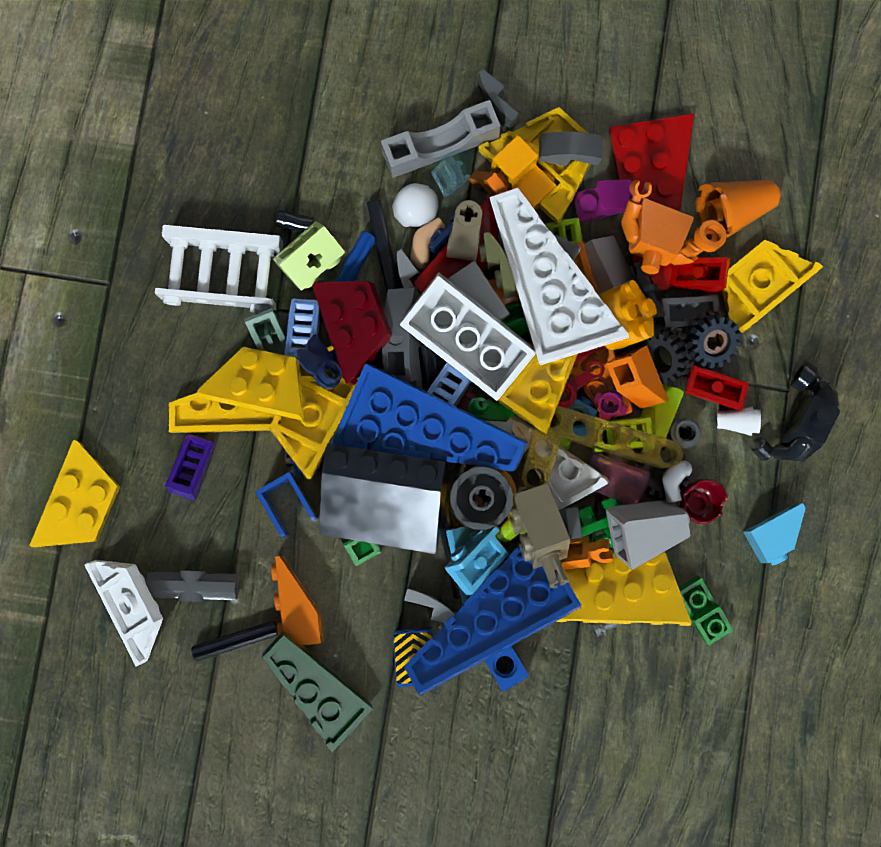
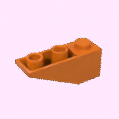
[271,556,324,646]

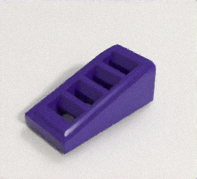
[165,433,215,501]

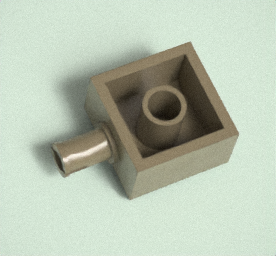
[509,483,570,588]

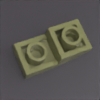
[479,232,516,298]

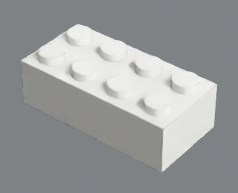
[400,272,536,401]

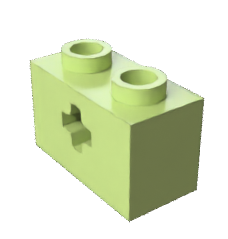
[273,221,345,291]

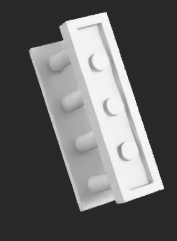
[155,225,283,313]

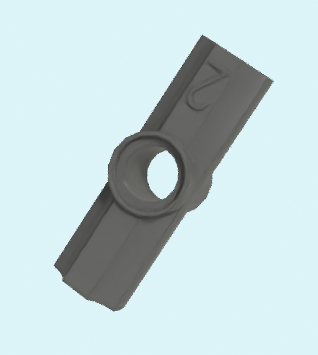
[145,570,240,602]

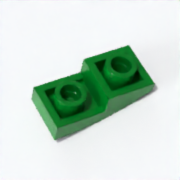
[679,575,733,646]

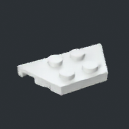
[85,560,163,667]

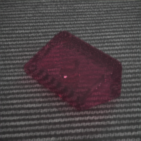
[589,452,650,505]

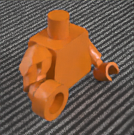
[621,180,727,274]

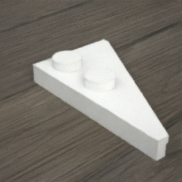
[507,416,610,510]

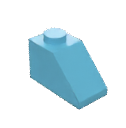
[743,503,806,566]

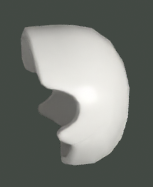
[392,183,439,227]

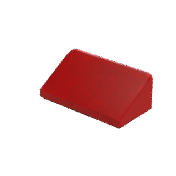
[684,365,749,411]

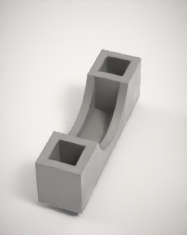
[381,100,501,178]

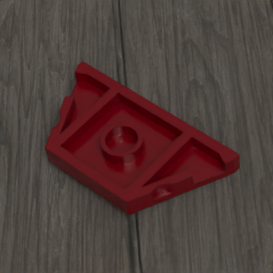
[312,281,392,386]

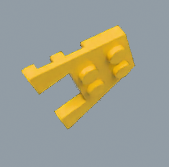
[478,107,591,224]

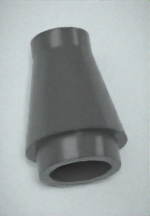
[670,418,701,448]

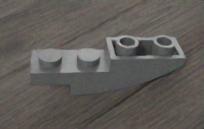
[382,287,423,390]

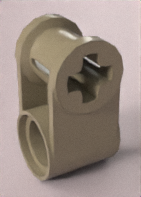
[446,200,482,262]

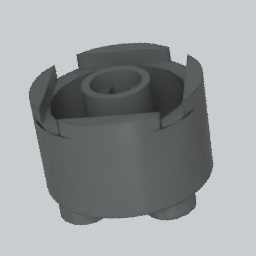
[450,467,513,530]

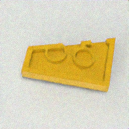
[498,354,577,434]

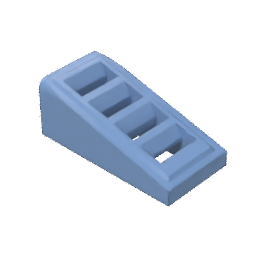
[284,299,321,361]

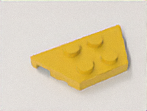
[721,240,823,333]
[197,347,305,420]
[269,376,359,480]
[29,440,120,547]

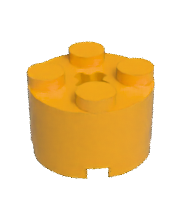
[598,280,657,350]

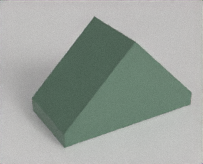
[244,308,286,355]

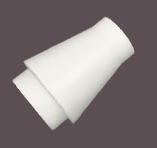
[717,406,761,436]

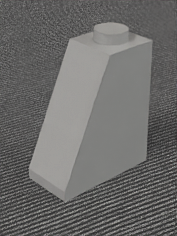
[606,500,690,570]

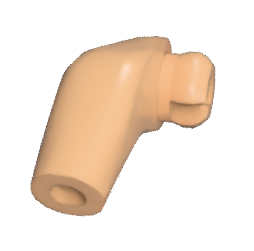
[410,217,446,271]

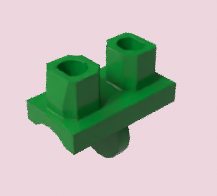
[579,496,622,549]

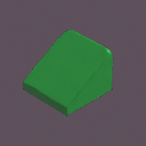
[341,538,382,566]

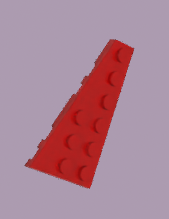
[608,114,694,293]

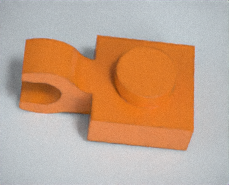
[560,536,613,570]

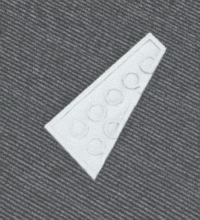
[489,188,629,365]

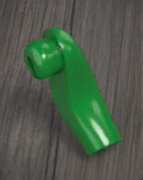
[468,397,516,422]

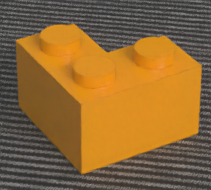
[490,135,557,211]

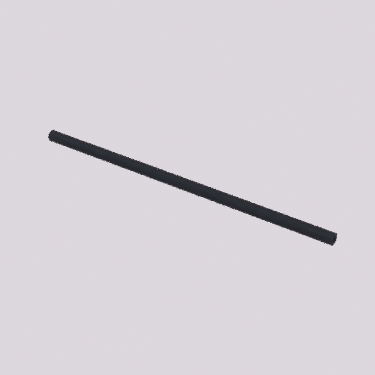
[367,200,461,599]

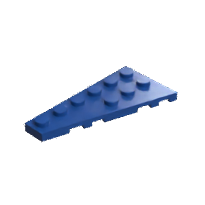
[331,363,529,471]
[404,547,581,696]

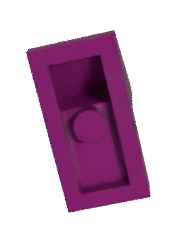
[574,180,633,224]

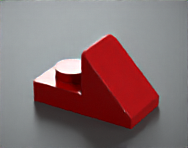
[670,257,730,295]

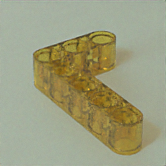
[518,406,683,490]

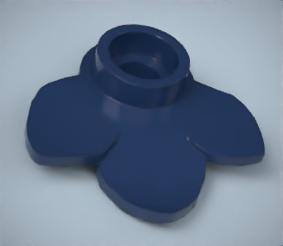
[297,334,342,389]

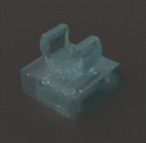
[431,156,470,197]

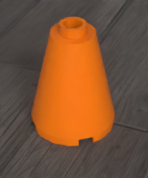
[695,180,781,238]

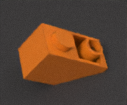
[606,345,668,409]

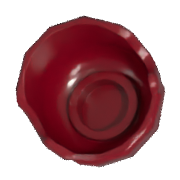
[679,479,728,524]

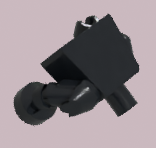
[751,361,840,462]

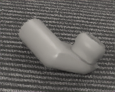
[662,460,692,503]

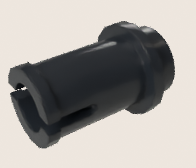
[276,208,314,233]

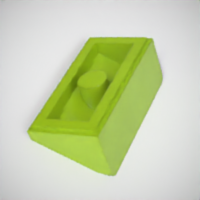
[636,384,684,446]

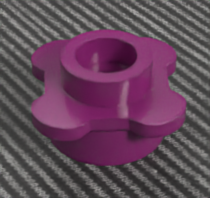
[594,388,628,421]

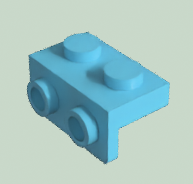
[444,526,509,595]

